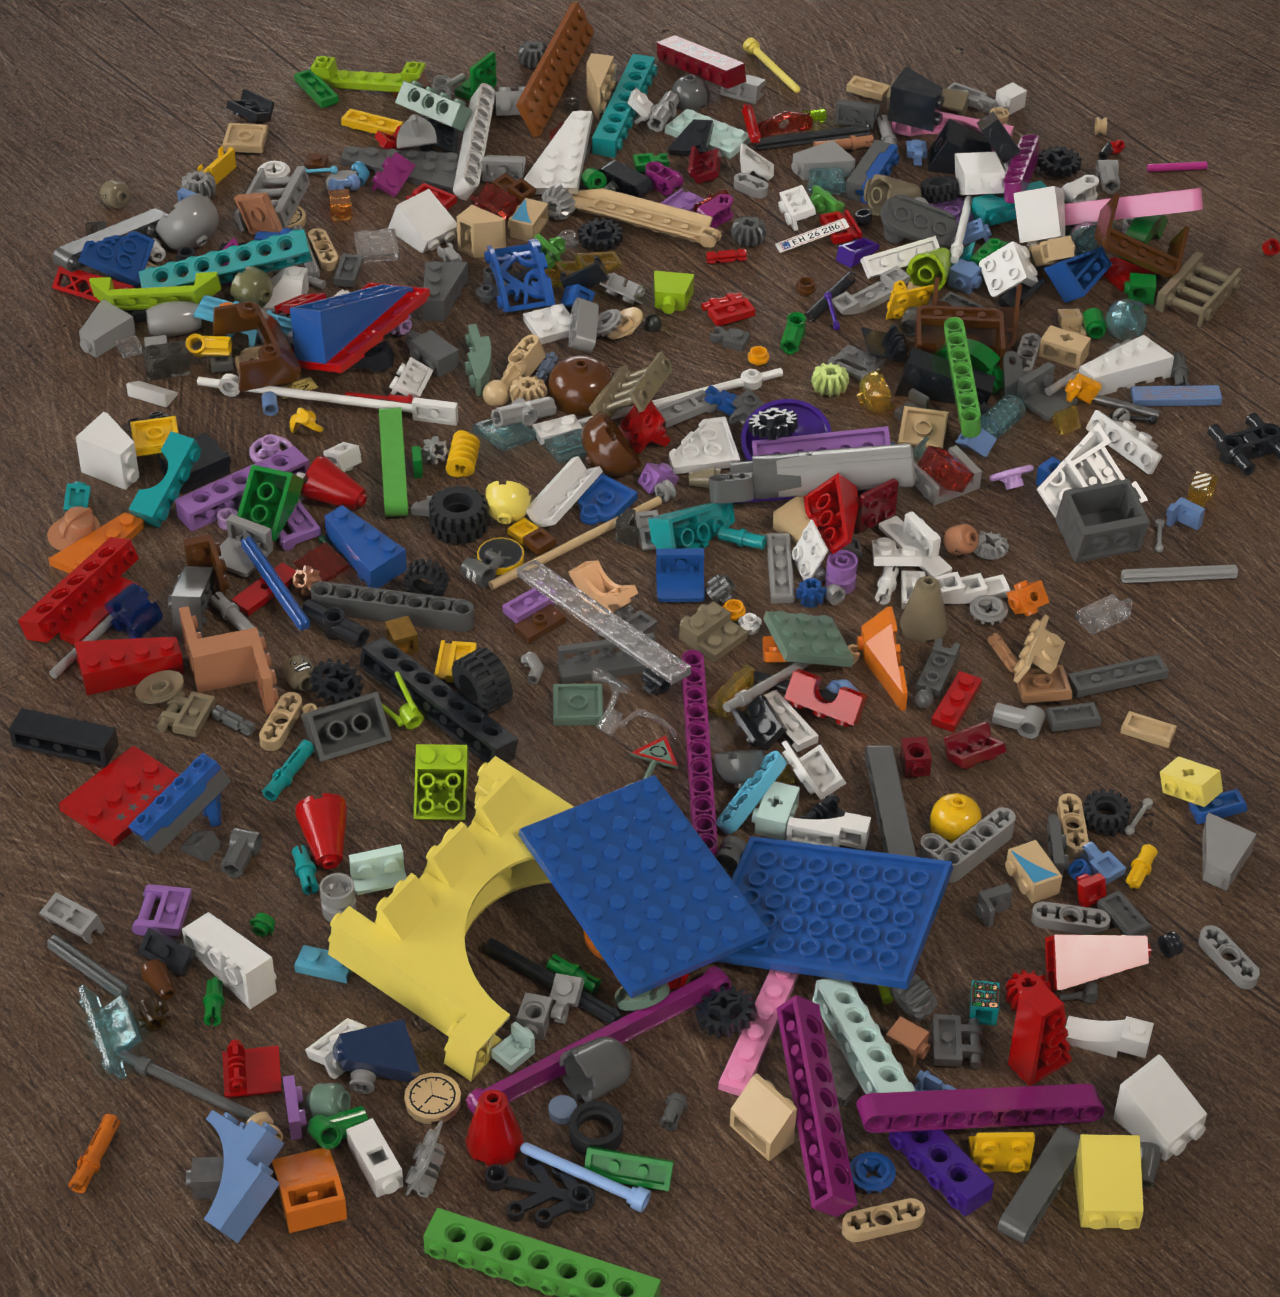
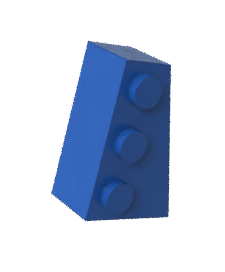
[1044,247,1112,303]

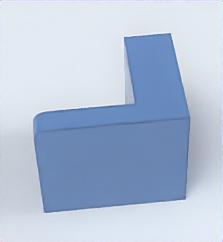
[955,428,997,457]

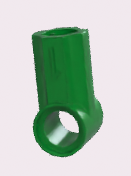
[780,312,806,355]
[308,1105,369,1149]

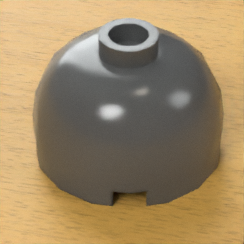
[671,74,709,111]
[714,750,765,788]

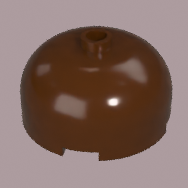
[548,355,613,416]
[581,411,642,478]

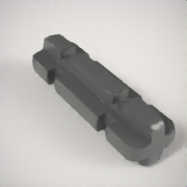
[211,705,256,736]

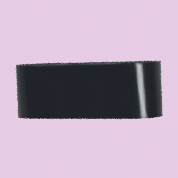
[598,160,654,198]

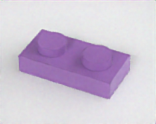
[502,585,555,624]
[283,1075,307,1140]

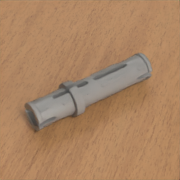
[877,115,898,154]
[210,592,264,637]

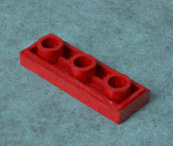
[231,562,296,616]

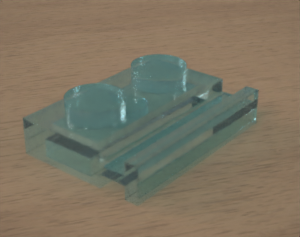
[544,428,587,465]

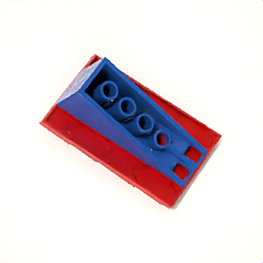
[290,282,430,373]

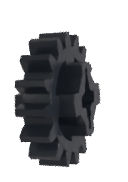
[1037,146,1082,178]
[578,218,623,252]
[749,408,798,440]
[309,658,364,705]
[695,986,757,1039]

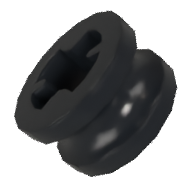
[1158,931,1184,958]

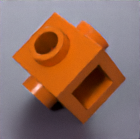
[1006,580,1050,617]

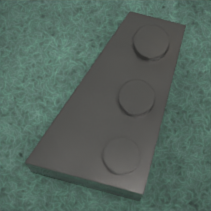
[422,261,469,321]
[168,566,214,641]

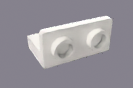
[778,185,816,231]
[389,357,433,398]
[305,1018,367,1079]

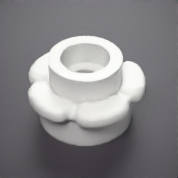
[738,613,762,635]

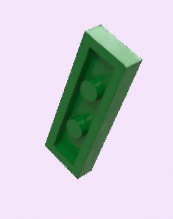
[294,69,339,108]
[584,1146,674,1191]

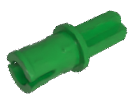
[203,977,225,1027]

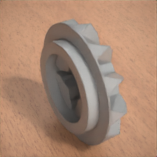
[596,309,623,337]
[974,531,1009,560]
[970,595,1008,626]

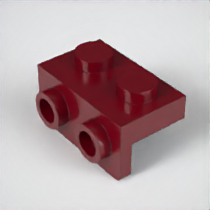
[687,146,722,184]
[944,722,1006,769]

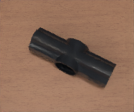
[302,599,370,648]

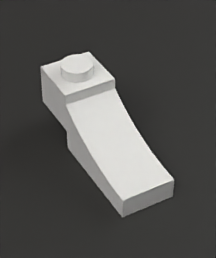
[786,812,871,850]
[1065,1016,1154,1058]

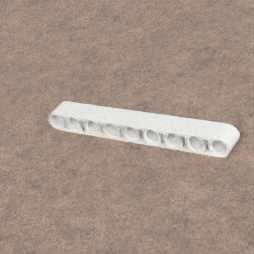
[453,83,495,200]

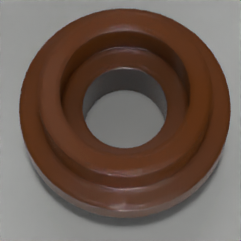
[795,277,817,296]

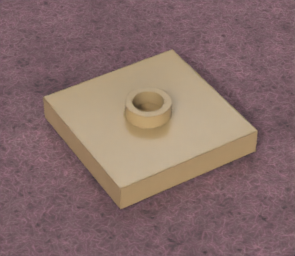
[222,123,268,153]
[898,406,949,453]

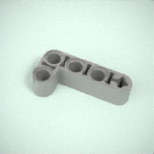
[919,807,1016,883]

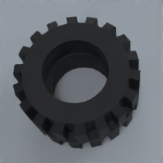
[429,485,488,545]
[452,647,513,715]

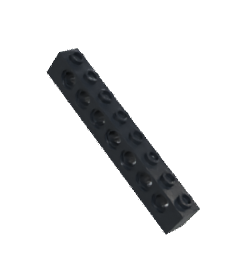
[359,638,518,763]

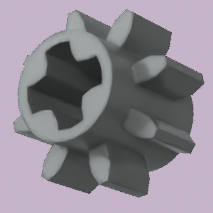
[706,574,736,604]

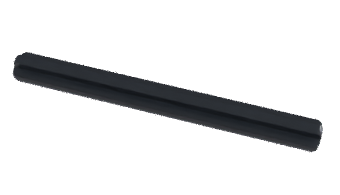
[755,124,870,150]
[484,938,621,1024]

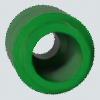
[581,168,607,189]
[1082,308,1107,339]

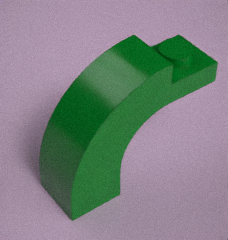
[1118,215,1168,266]
[933,339,1003,393]

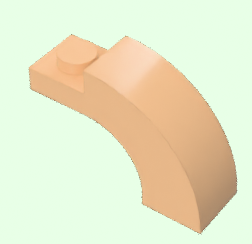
[568,560,638,613]

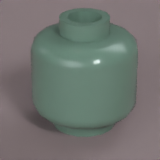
[306,1083,351,1117]

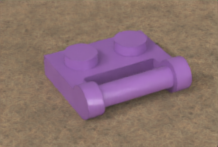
[278,501,321,551]
[132,885,192,936]

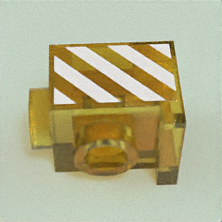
[1187,471,1218,508]

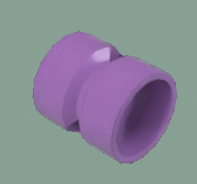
[825,549,858,594]

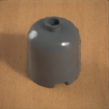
[559,1036,631,1102]

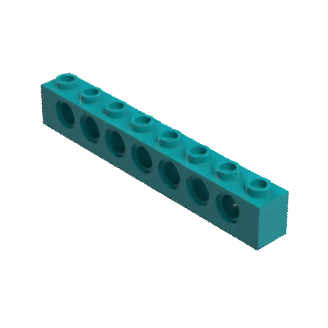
[592,54,658,158]
[139,229,313,288]

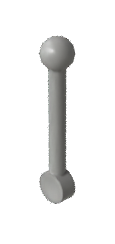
[1154,519,1165,553]
[1124,798,1153,835]

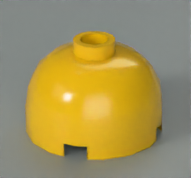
[929,793,982,843]

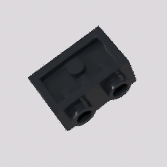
[731,694,787,751]

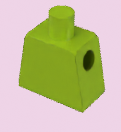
[654,271,694,314]

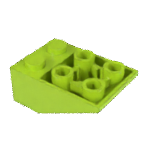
[414,744,469,820]

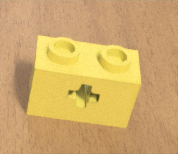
[1160,756,1223,807]

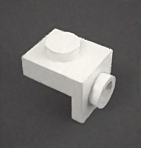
[627,88,653,125]

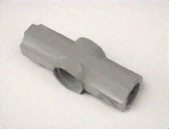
[647,91,679,132]
[491,396,557,428]

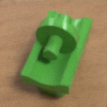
[809,185,845,214]
[534,233,566,271]

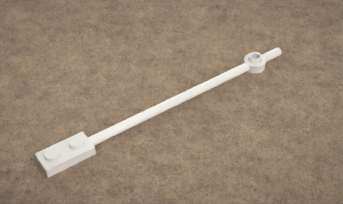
[532,368,783,445]
[197,374,458,426]

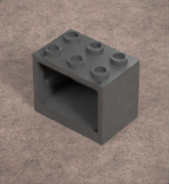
[1055,479,1150,563]

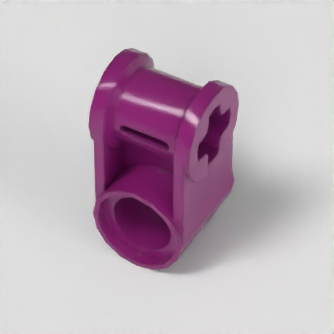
[645,161,684,196]
[696,194,733,229]

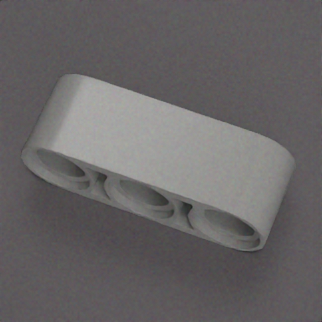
[569,297,599,354]

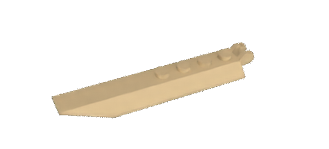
[572,188,722,248]

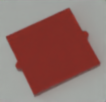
[294,542,350,582]

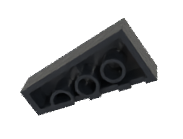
[895,347,996,404]

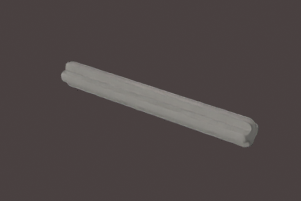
[1121,564,1238,583]

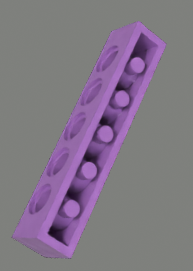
[175,446,309,532]

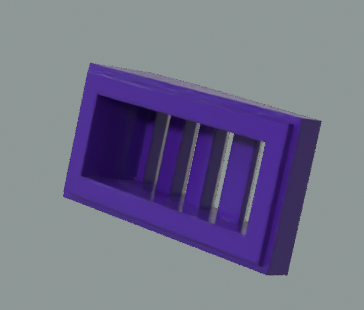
[836,237,880,268]

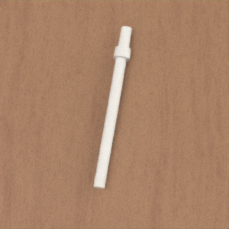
[950,195,973,264]

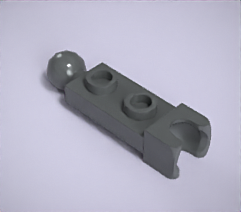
[914,638,960,708]

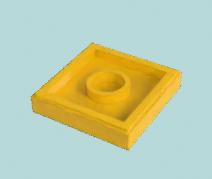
[130,416,179,456]

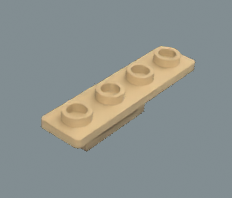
[1013,614,1065,683]

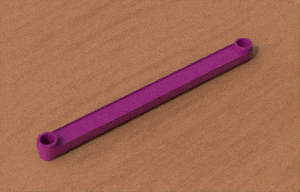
[466,966,732,1114]

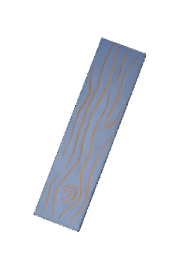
[1130,385,1222,406]

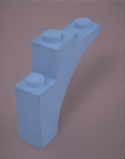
[204,1110,285,1243]

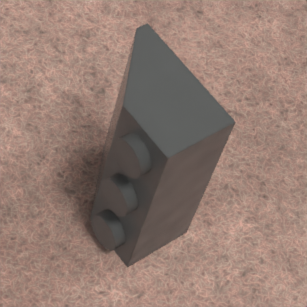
[301,691,392,762]

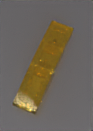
[544,251,622,287]

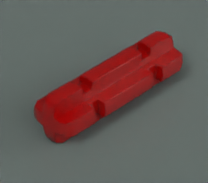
[706,249,747,264]

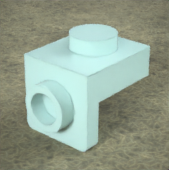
[491,1021,535,1072]

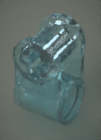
[807,168,846,195]

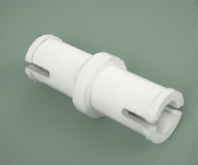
[875,566,899,605]

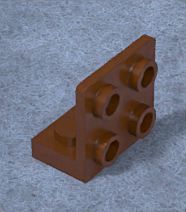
[183,534,229,597]

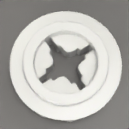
[257,161,290,178]

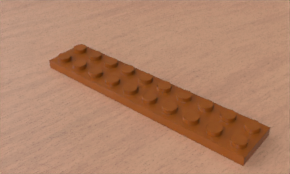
[516,2,594,138]

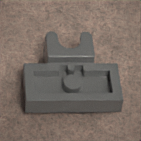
[729,388,764,435]

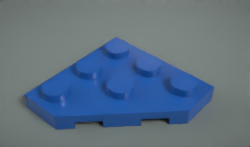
[78,231,155,288]

